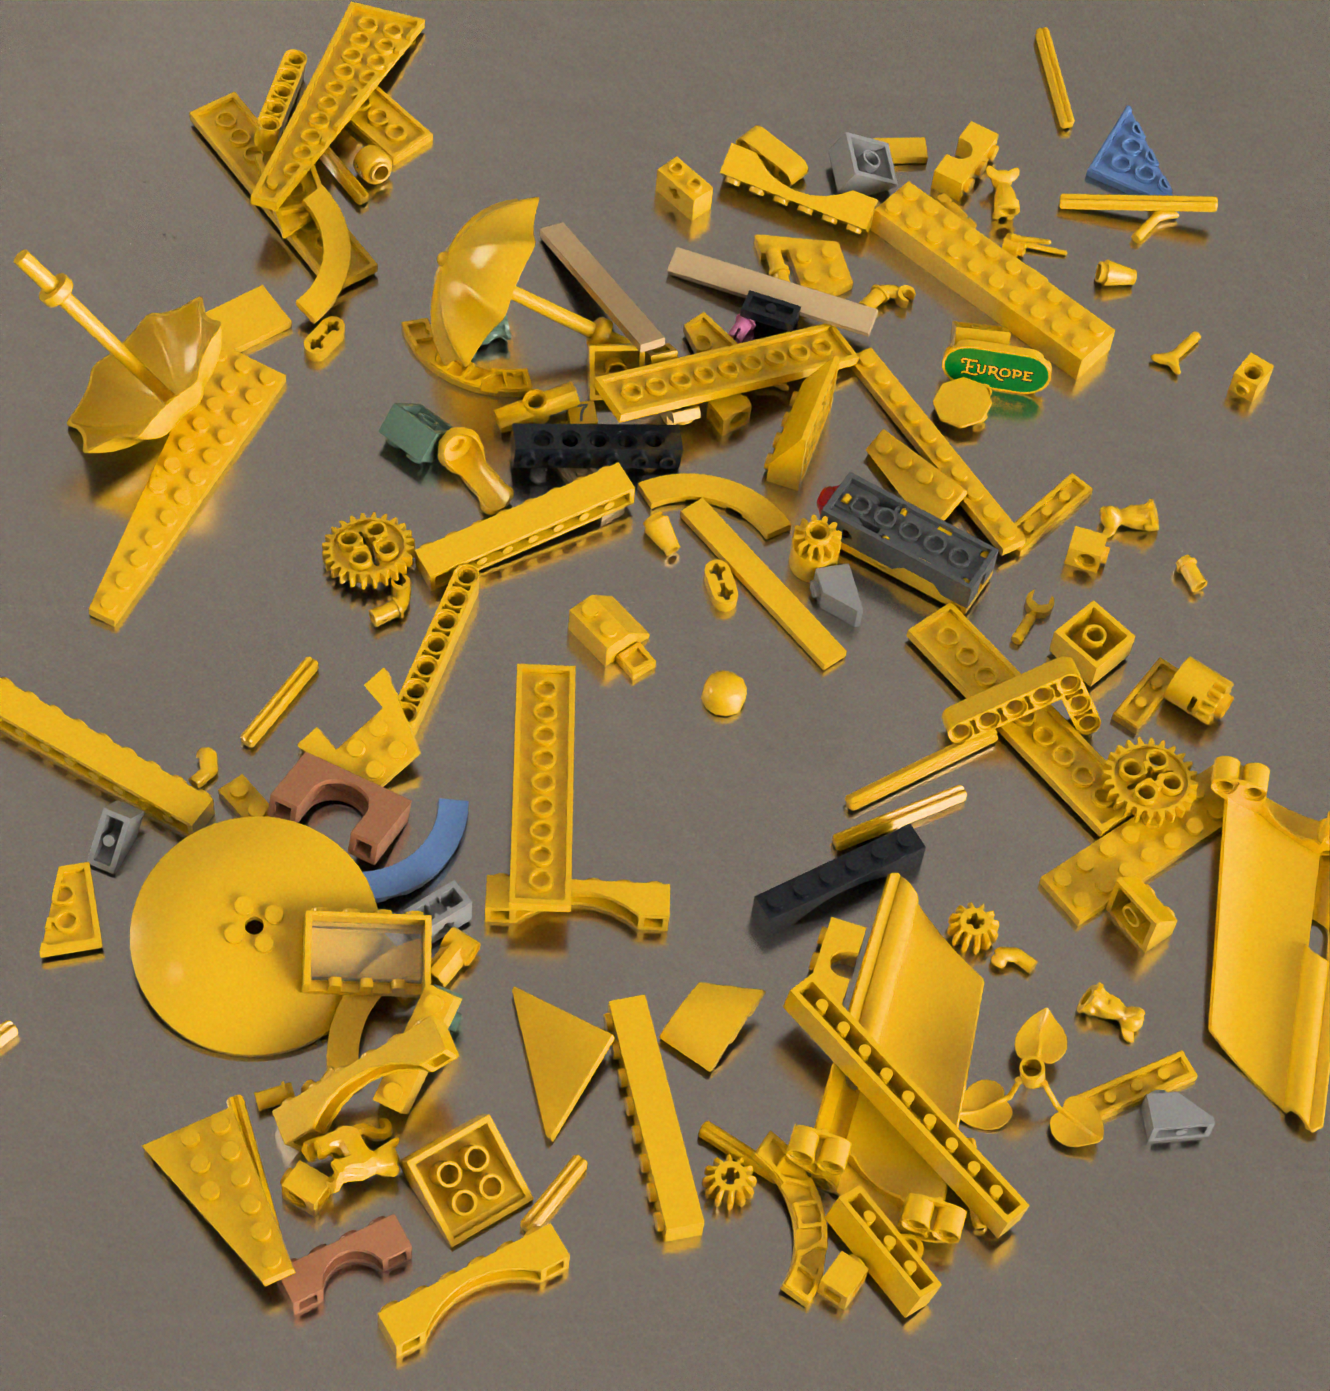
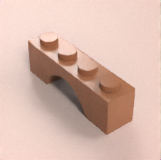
[277,1214,412,1315]

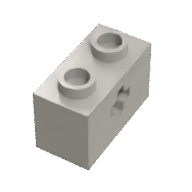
[404,880,472,944]

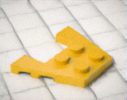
[754,234,853,297]
[297,667,421,787]

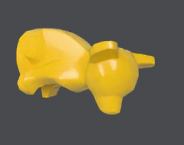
[986,166,1020,220]
[1100,499,1159,538]
[1076,982,1145,1043]

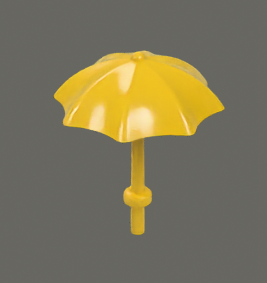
[430,197,632,367]
[14,249,222,454]

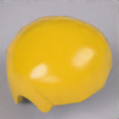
[701,670,747,716]

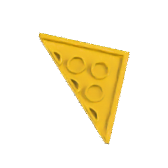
[512,986,615,1142]

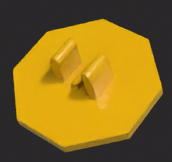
[932,377,992,428]

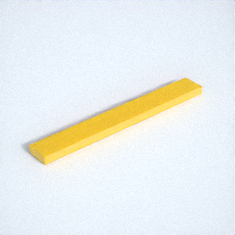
[680,497,847,671]

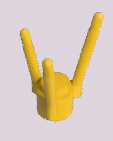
[1002,233,1068,281]

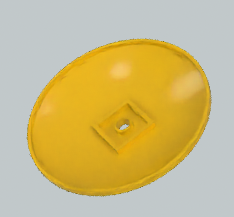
[130,816,380,1057]

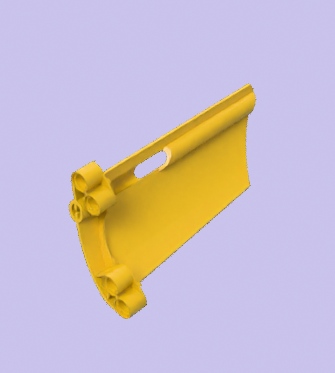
[1208,756,1330,1133]
[786,873,985,1243]

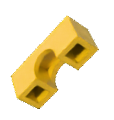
[931,121,999,201]
[808,917,867,1005]

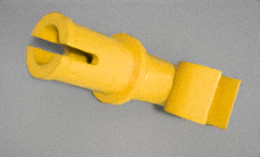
[859,284,916,309]
[368,574,411,627]

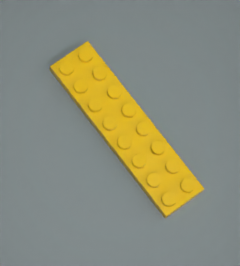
[1039,764,1225,926]

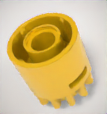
[789,515,842,583]
[1164,656,1234,725]

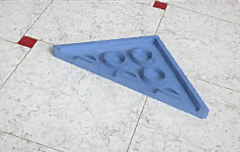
[1086,105,1179,213]

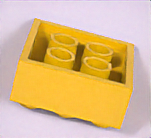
[399,1114,534,1248]

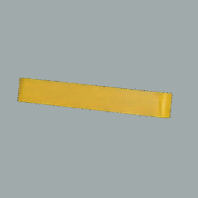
[398,564,480,736]

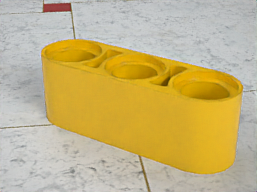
[735,125,809,188]

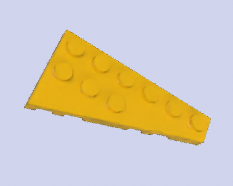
[142,1107,296,1286]

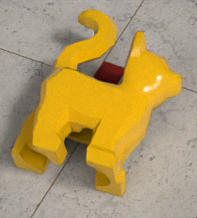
[301,1118,400,1193]

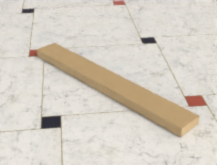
[539,222,665,353]
[667,247,878,337]

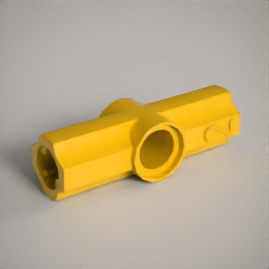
[493,381,580,434]

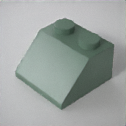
[378,403,453,464]

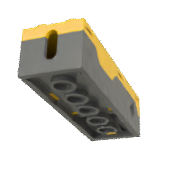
[817,472,999,615]

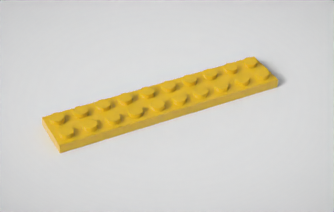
[189,91,378,289]
[593,323,859,423]
[906,602,1133,837]
[509,664,576,912]

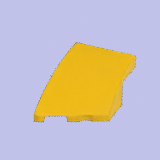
[659,982,766,1072]

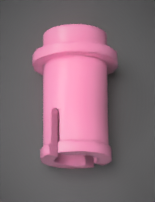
[728,313,756,344]

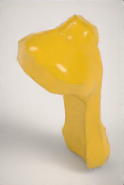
[437,427,514,516]

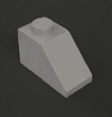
[810,563,863,627]
[87,800,145,874]
[1141,1090,1215,1142]

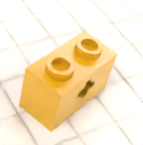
[656,156,713,221]

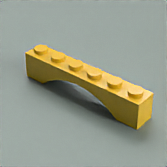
[720,143,880,235]
[485,873,670,931]
[272,1016,460,1151]
[378,1223,570,1358]

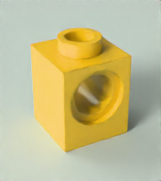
[1229,352,1274,402]
[706,393,752,436]
[1064,526,1110,573]
[280,1160,332,1217]
[817,1251,869,1310]

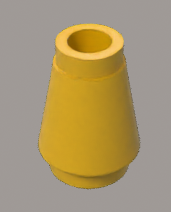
[1095,259,1137,286]
[643,512,681,556]

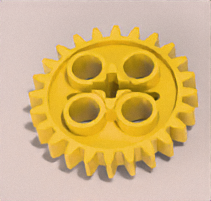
[322,512,416,589]
[1101,737,1199,826]

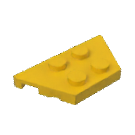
[255,154,322,238]

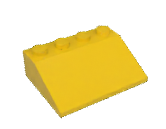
[764,355,840,491]

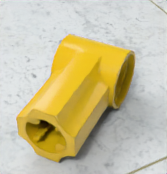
[431,927,481,988]

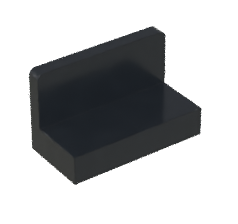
[740,290,801,332]

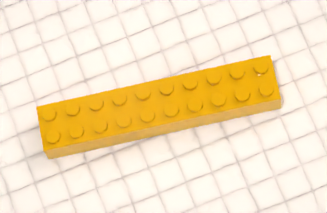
[871,181,1115,380]

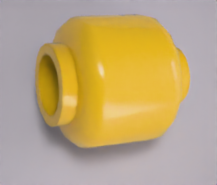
[353,145,393,185]

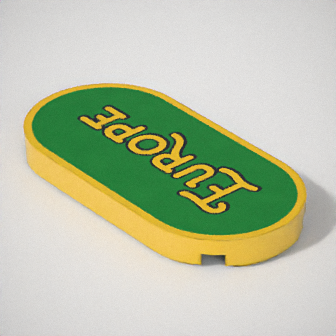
[942,339,1052,394]

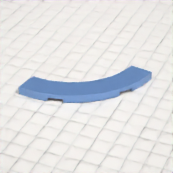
[363,798,469,903]

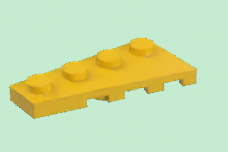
[866,429,968,521]

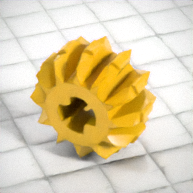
[947,902,999,955]
[702,1153,757,1211]

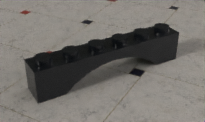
[751,824,926,938]

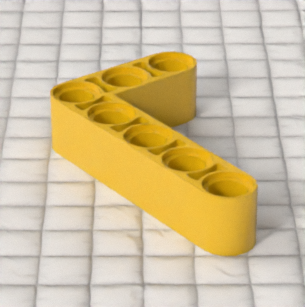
[941,656,1101,743]

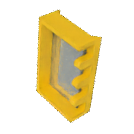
[301,907,432,997]

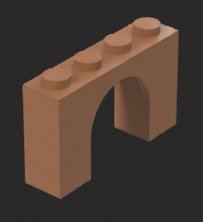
[268,752,412,865]

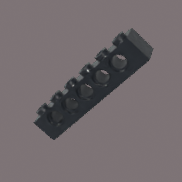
[510,423,683,469]

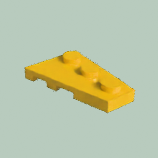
[683,312,738,354]
[39,862,103,958]

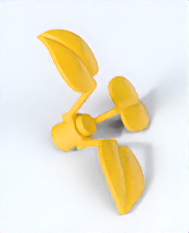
[960,1008,1104,1147]

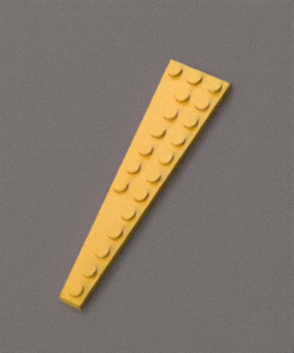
[250,1,425,211]
[89,344,286,627]

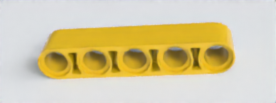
[254,49,307,151]

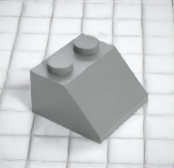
[828,132,898,196]

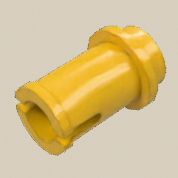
[1175,555,1208,592]
[254,1081,295,1112]

